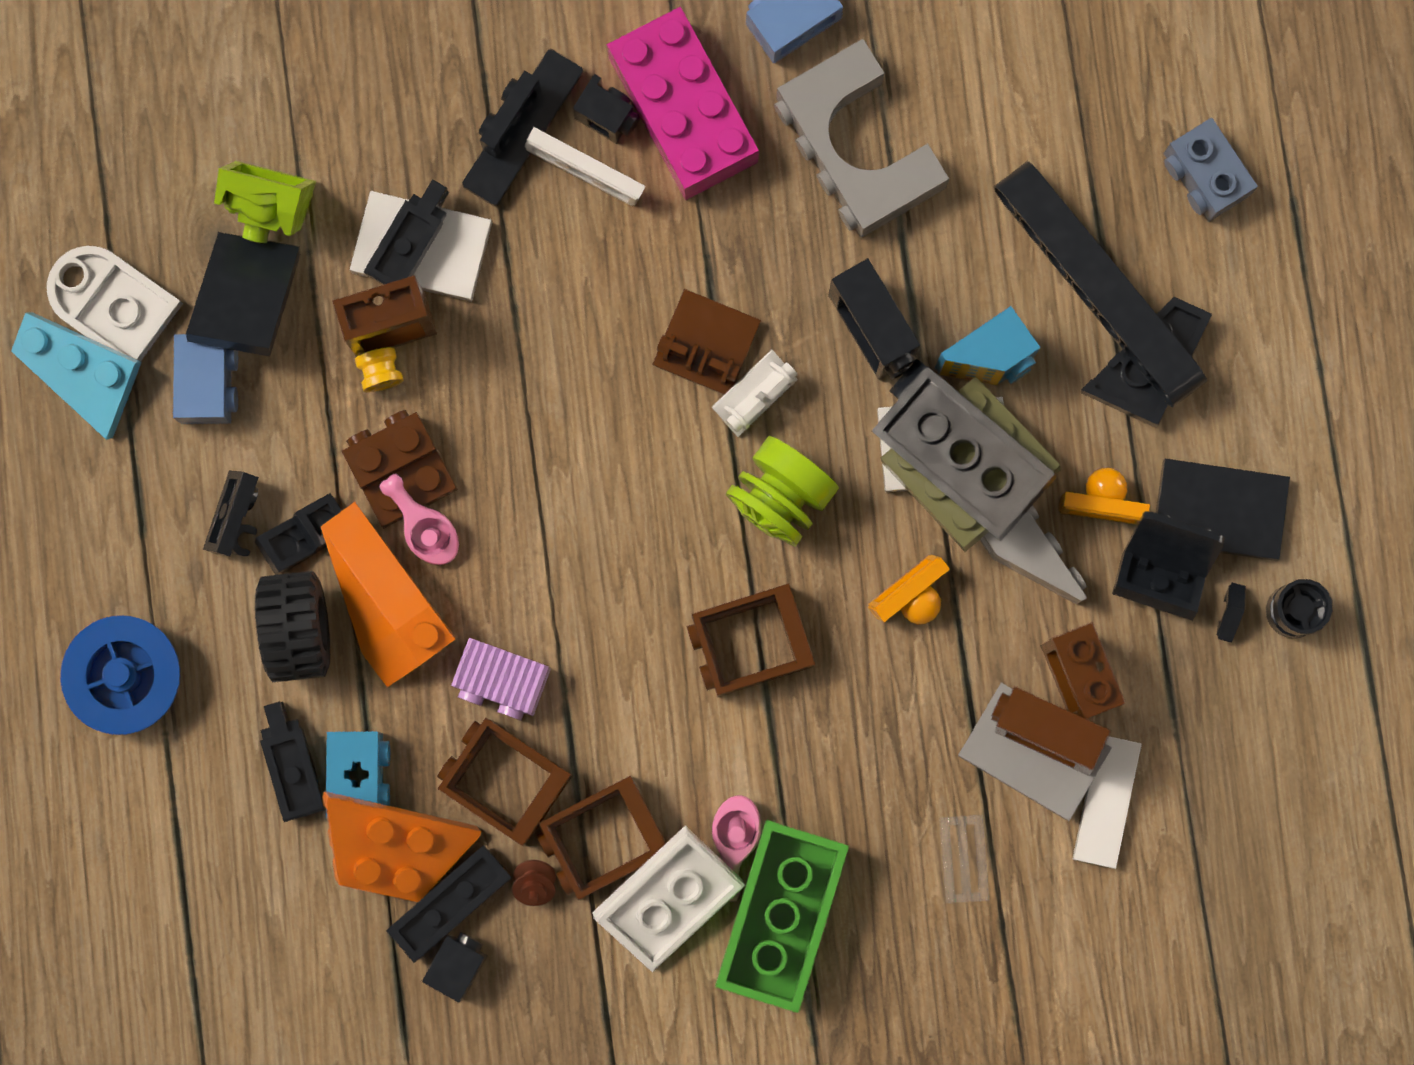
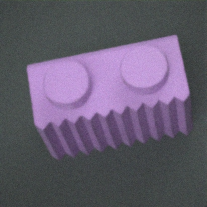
[451,638,551,721]

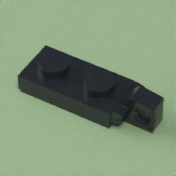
[364,179,450,285]
[260,701,326,822]

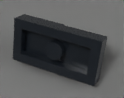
[203,470,259,557]

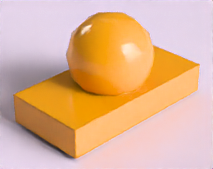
[1059,467,1150,525]
[867,555,950,625]

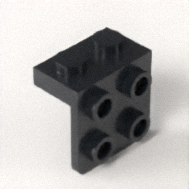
[1112,511,1225,621]

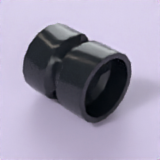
[1266,579,1333,638]

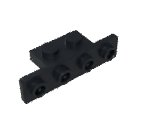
[462,49,583,207]

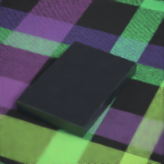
[186,232,300,357]
[1156,458,1290,561]

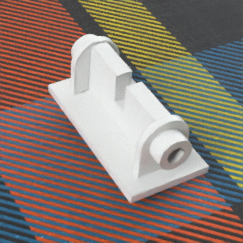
[712,349,798,437]

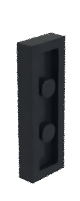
[386,845,512,963]

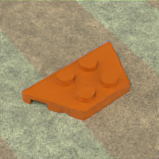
[322,791,481,902]

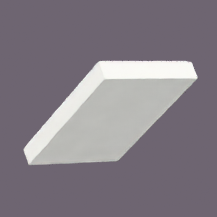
[350,191,492,302]
[592,826,745,972]

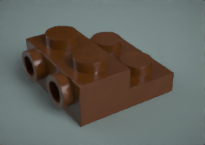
[341,410,458,529]

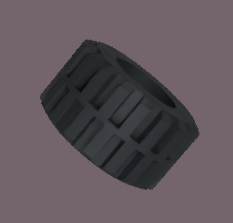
[255,571,330,683]

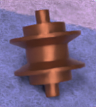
[512,860,556,906]

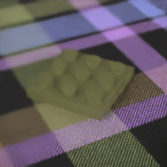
[880,377,1061,552]

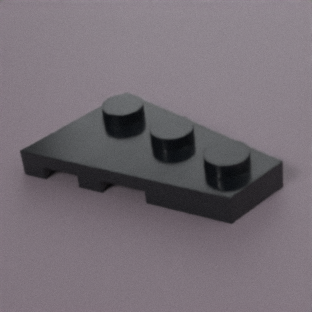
[1081,297,1212,428]

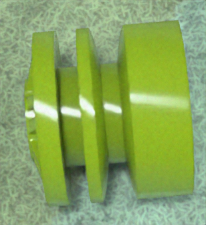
[726,436,839,547]

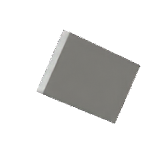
[958,683,1112,822]

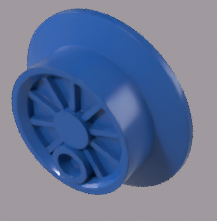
[60,615,180,735]

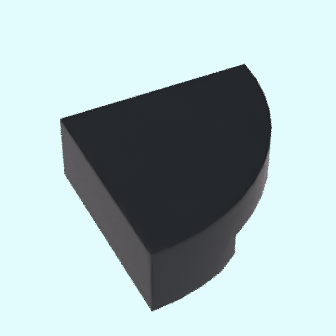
[1216,582,1246,643]

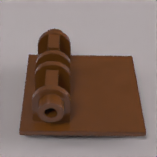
[652,289,761,395]

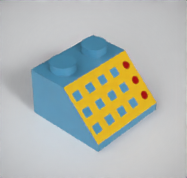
[934,306,1041,385]

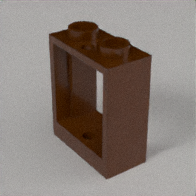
[333,275,437,357]
[686,583,815,698]
[1040,622,1125,719]
[991,686,1111,776]
[437,718,573,846]
[537,775,666,900]

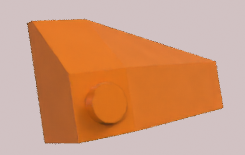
[321,502,455,687]

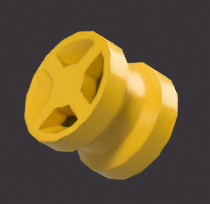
[355,347,404,393]

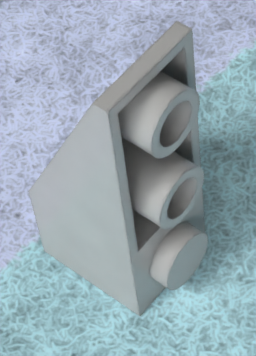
[980,505,1087,605]

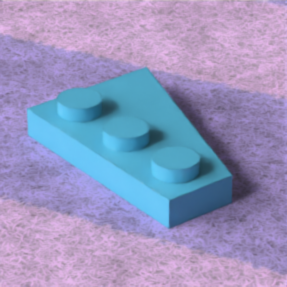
[11,312,142,440]

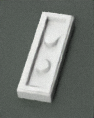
[525,127,645,206]
[1072,736,1142,869]

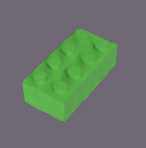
[715,820,849,1013]

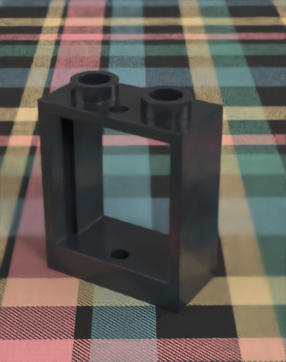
[828,258,920,380]

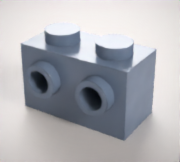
[1163,117,1258,222]

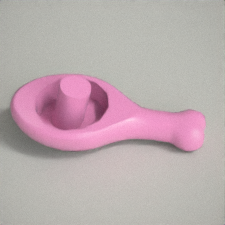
[379,474,459,565]
[712,795,761,902]

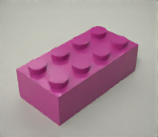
[607,6,759,200]

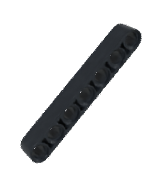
[994,161,1207,408]

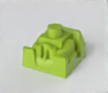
[214,161,316,243]

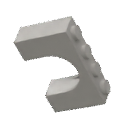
[774,39,949,238]

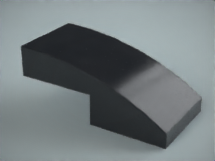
[255,493,342,575]

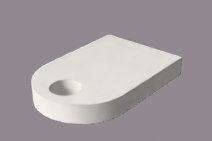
[47,246,183,361]

